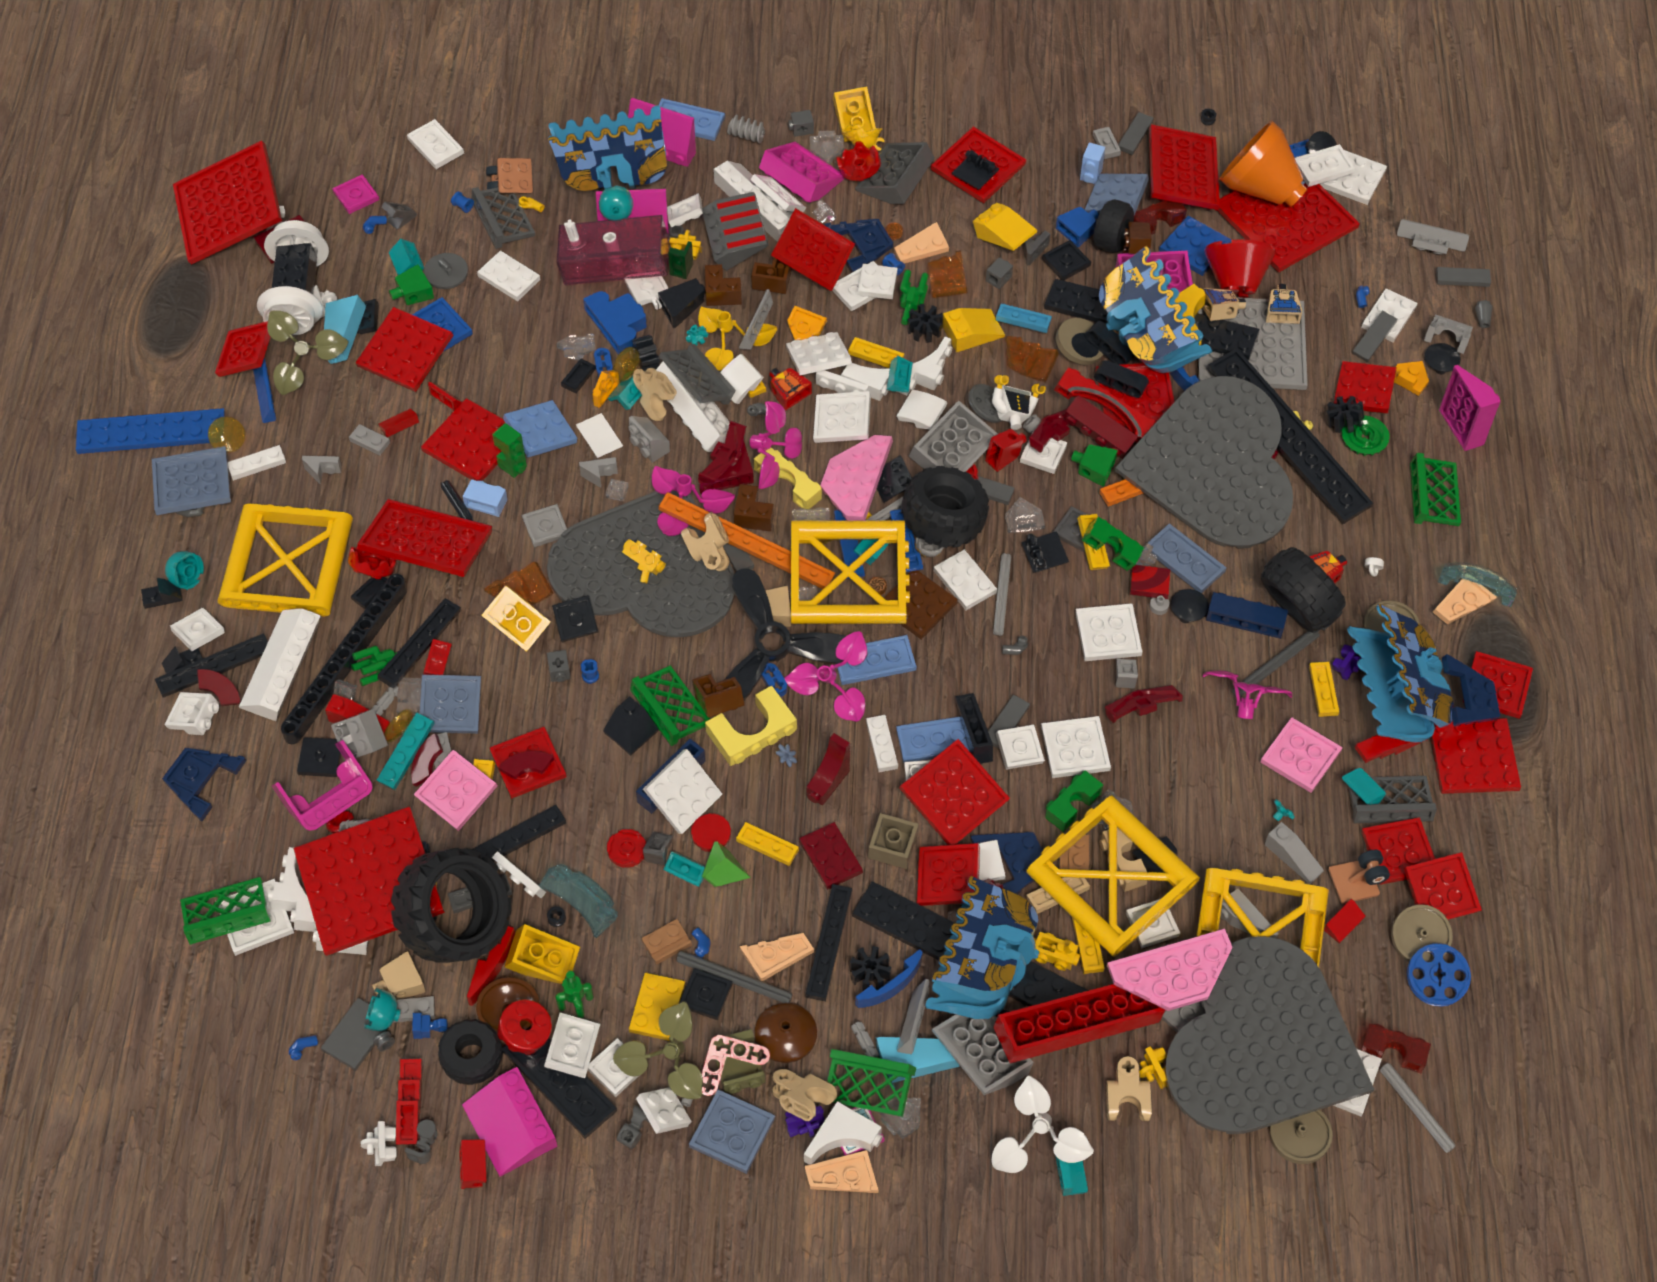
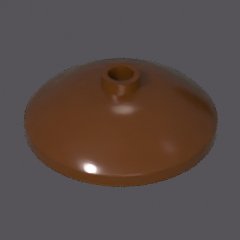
[476,977,540,1033]
[755,1003,817,1063]

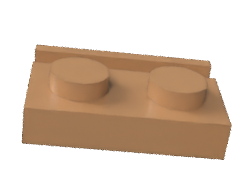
[1059,833,1089,870]
[641,919,692,965]

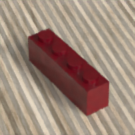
[1063,395,1138,459]

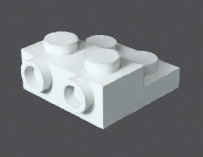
[165,692,219,735]

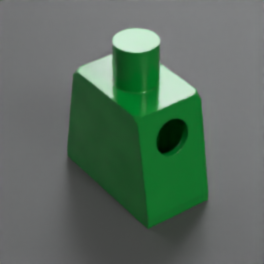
[389,264,434,305]
[1071,444,1118,487]

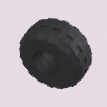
[1094,199,1134,253]
[438,1019,503,1085]

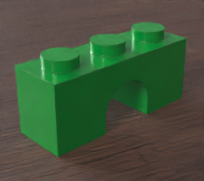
[492,423,527,478]
[1082,516,1144,571]
[1045,770,1103,832]

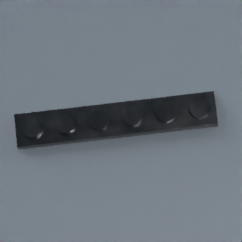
[377,598,461,689]
[155,633,268,698]
[459,805,566,880]
[806,884,852,1002]

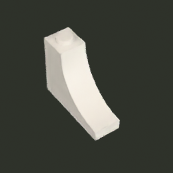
[804,1101,883,1165]

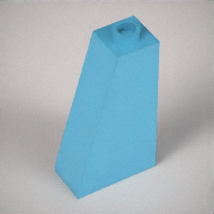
[324,295,366,364]
[876,1037,960,1083]

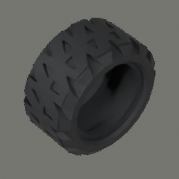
[391,848,512,963]

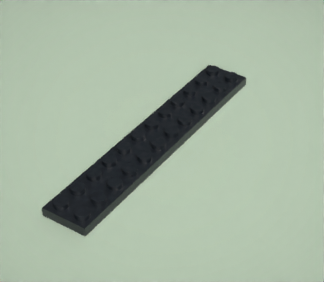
[1044,279,1260,360]
[1208,348,1373,524]
[852,881,1089,1006]

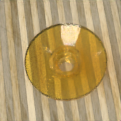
[613,347,639,381]
[384,709,413,742]

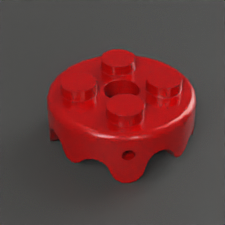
[837,141,881,181]
[348,546,397,579]
[497,999,552,1055]

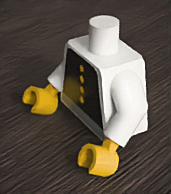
[992,375,1046,430]

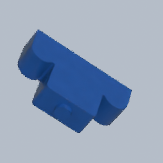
[583,291,647,357]

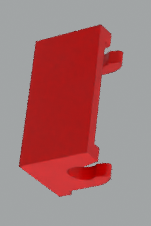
[423,639,452,675]
[459,1139,487,1189]

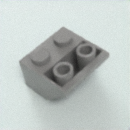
[629,416,670,463]
[331,709,388,761]

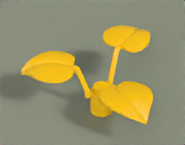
[698,306,777,371]

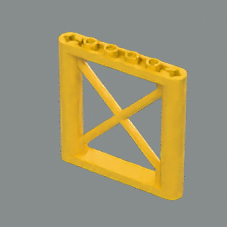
[217,504,353,617]
[791,520,910,624]
[1026,795,1200,957]
[1197,868,1329,967]

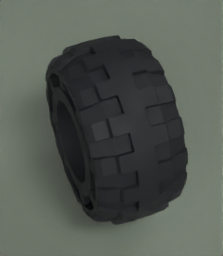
[901,466,989,548]
[1261,547,1346,633]

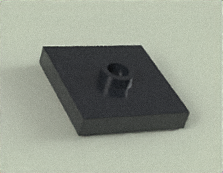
[1042,240,1091,281]
[552,595,599,642]
[297,737,341,777]
[679,968,733,1020]

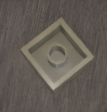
[868,813,919,869]

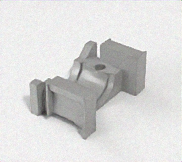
[1424,314,1473,354]

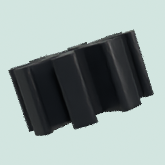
[907,304,943,343]
[632,335,660,371]
[1326,396,1364,433]
[850,946,891,991]

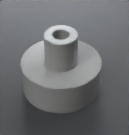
[1023,414,1041,433]
[1150,596,1169,615]

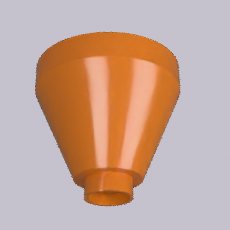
[1219,120,1307,207]

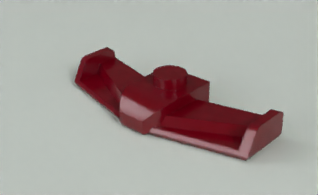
[1029,409,1070,452]
[698,420,747,485]
[1105,685,1183,723]

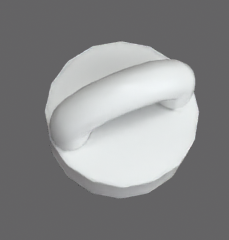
[1364,557,1384,577]

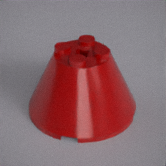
[1204,239,1276,298]

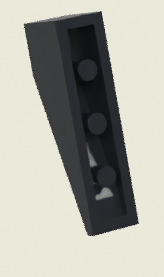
[955,693,993,764]

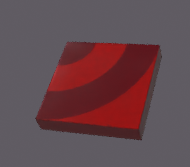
[1130,565,1170,599]

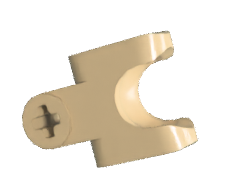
[633,368,677,421]
[681,512,729,571]
[1106,1057,1152,1121]
[772,1069,837,1121]

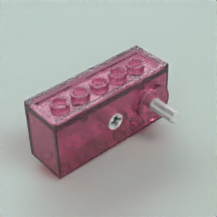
[556,215,669,285]

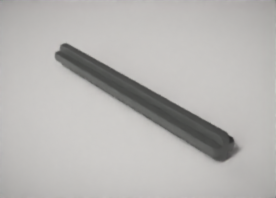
[1232,631,1320,697]
[677,951,792,1003]

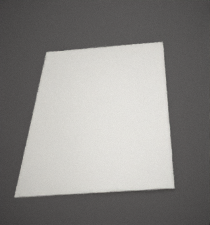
[576,413,623,458]

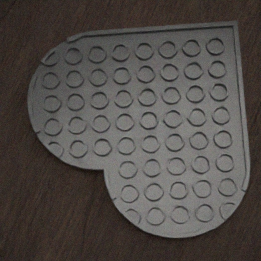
[1115,376,1293,549]
[547,490,735,637]
[1165,937,1374,1134]

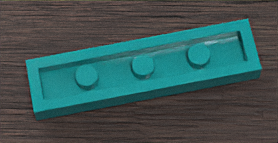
[377,712,435,790]

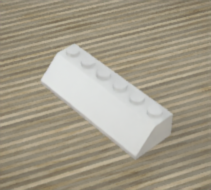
[714,161,792,242]
[656,362,730,452]
[239,609,321,721]

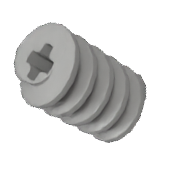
[727,114,765,144]

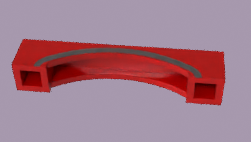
[1054,367,1156,443]

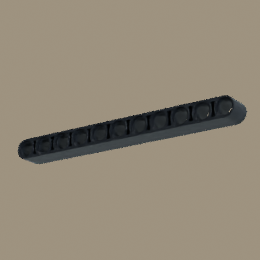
[281,574,407,745]

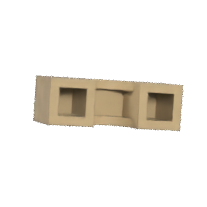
[1099,828,1148,892]

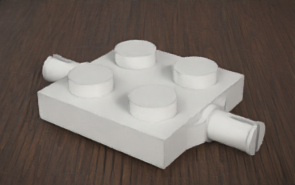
[624,263,668,310]

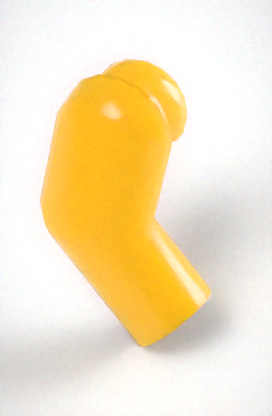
[519,196,545,212]

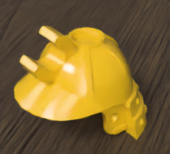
[842,124,885,151]

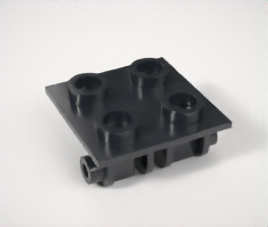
[952,150,1000,190]
[877,455,912,503]
[1021,531,1069,573]

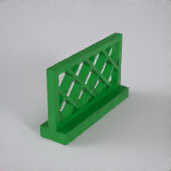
[1410,453,1461,526]
[630,665,710,746]
[180,877,271,945]
[827,1049,916,1117]

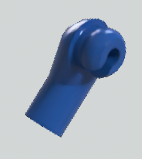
[363,216,387,234]
[692,928,711,957]
[289,1035,318,1060]

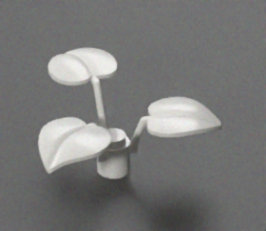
[992,1075,1094,1173]

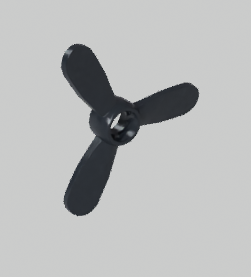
[725,569,846,701]

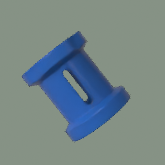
[451,191,474,213]
[882,253,905,275]
[581,659,599,684]

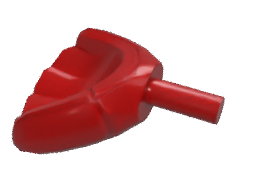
[326,811,354,834]

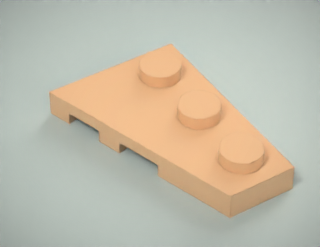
[894,222,949,263]
[1433,573,1497,624]
[740,933,814,981]
[804,1150,879,1193]

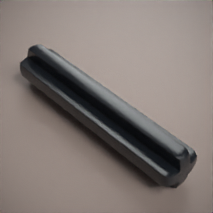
[441,480,473,521]

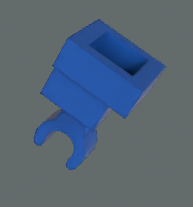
[412,1013,448,1039]

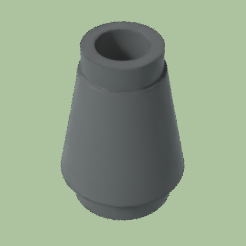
[1475,300,1493,328]

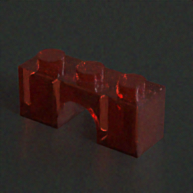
[1133,200,1187,235]
[1361,1023,1431,1074]

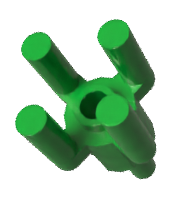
[900,270,929,325]
[351,646,397,686]
[555,971,594,1018]

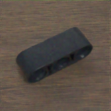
[1085,321,1135,365]
[1094,360,1149,398]

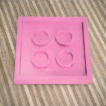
[1260,718,1343,793]
[414,750,498,831]

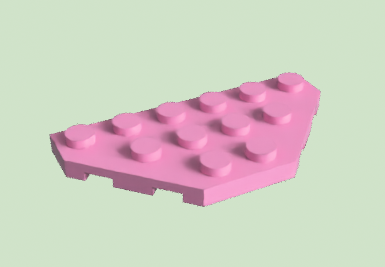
[820,435,893,521]
[1107,929,1232,1011]

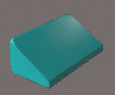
[887,356,913,393]
[1342,768,1386,804]
[663,851,706,887]

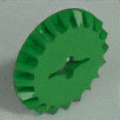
[1341,415,1390,456]

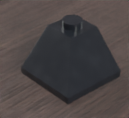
[603,696,659,756]

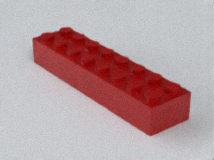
[993,984,1166,1063]

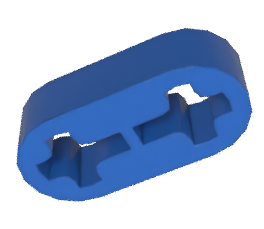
[594,348,613,377]
[761,663,787,697]

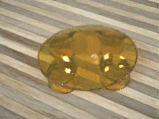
[208,417,245,453]

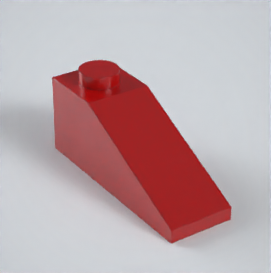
[325,694,390,734]

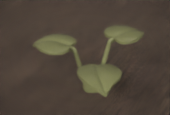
[267,310,348,395]
[613,1002,703,1099]

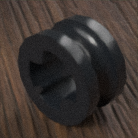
[1201,109,1217,125]
[547,906,566,927]

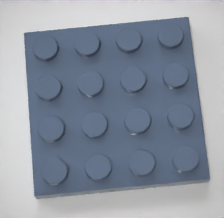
[152,446,231,515]

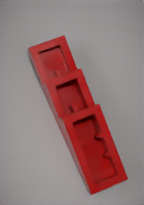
[1355,735,1428,763]
[467,926,515,1006]
[396,1059,422,1145]

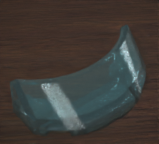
[1438,562,1517,607]
[539,864,618,938]

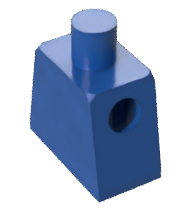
[1056,207,1099,248]

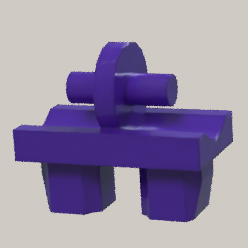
[1332,642,1363,680]
[785,1104,825,1138]

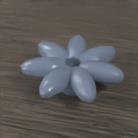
[776,744,797,767]

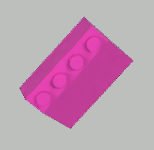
[628,98,696,167]
[759,142,845,202]
[596,189,669,242]
[1115,251,1193,293]
[1439,365,1501,451]
[462,1067,557,1177]

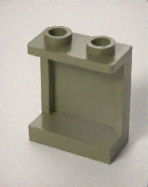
[713,1029,765,1094]

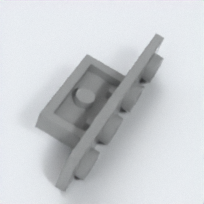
[1397,219,1469,254]

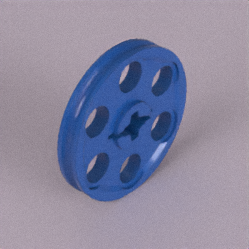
[1407,944,1471,1007]

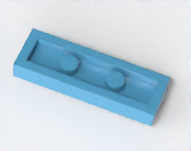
[996,303,1052,333]

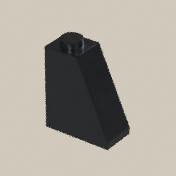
[658,278,706,328]

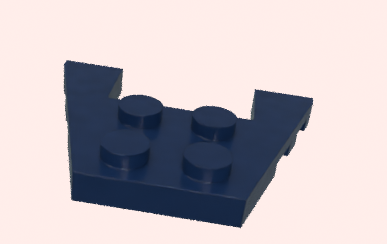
[825,219,893,273]
[1442,654,1500,726]
[162,748,246,821]
[971,832,1043,895]

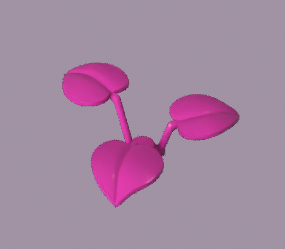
[750,401,802,489]
[652,466,735,536]
[784,631,867,722]
[1203,671,1293,719]

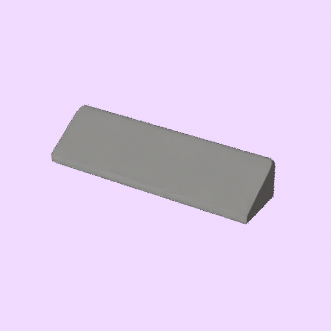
[739,289,773,349]
[897,979,930,1055]

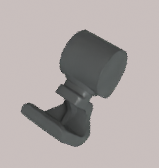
[617,1105,650,1149]
[405,1120,438,1164]

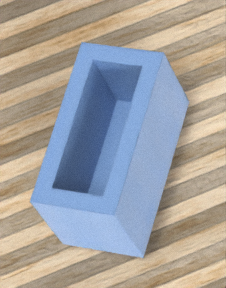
[1080,142,1105,184]
[463,479,507,517]

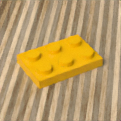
[629,973,685,1041]

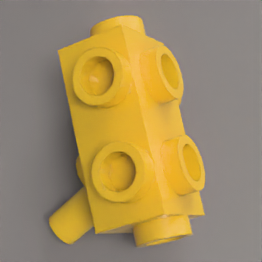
[622,539,666,584]
[1034,932,1081,971]

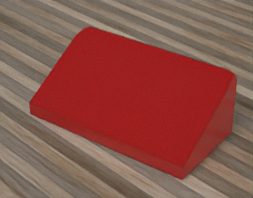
[428,381,463,411]
[378,408,419,437]
[1324,899,1366,944]

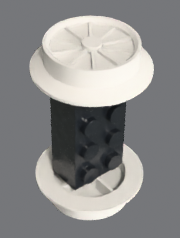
[257,220,329,335]

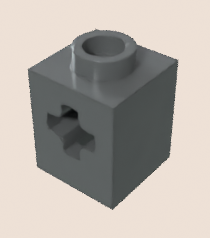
[788,110,814,137]
[986,257,1013,290]
[547,650,570,682]

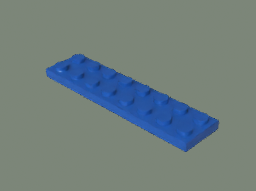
[76,408,225,454]

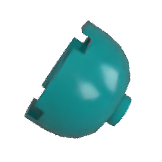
[599,185,634,222]
[165,551,204,590]
[364,988,401,1031]

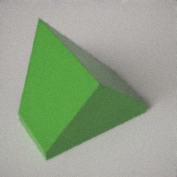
[702,842,751,887]

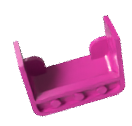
[272,740,372,831]

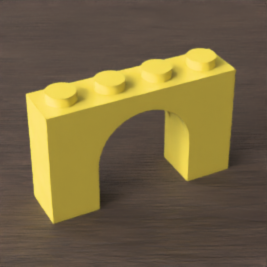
[705,686,797,766]

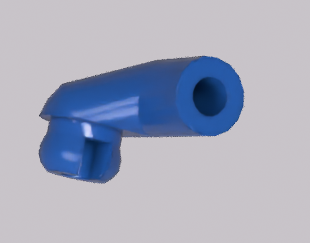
[1356,286,1369,308]

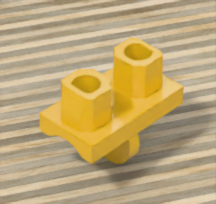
[669,230,703,260]
[1139,1046,1167,1089]

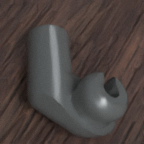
[747,402,766,416]
[176,507,204,517]
[1002,636,1028,655]

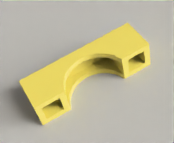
[754,448,822,512]

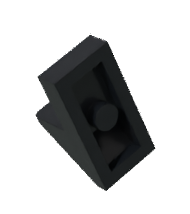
[141,578,183,609]
[162,646,203,674]

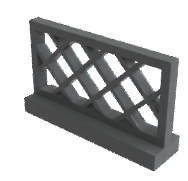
[471,187,535,249]
[659,344,736,405]
[1348,776,1437,823]

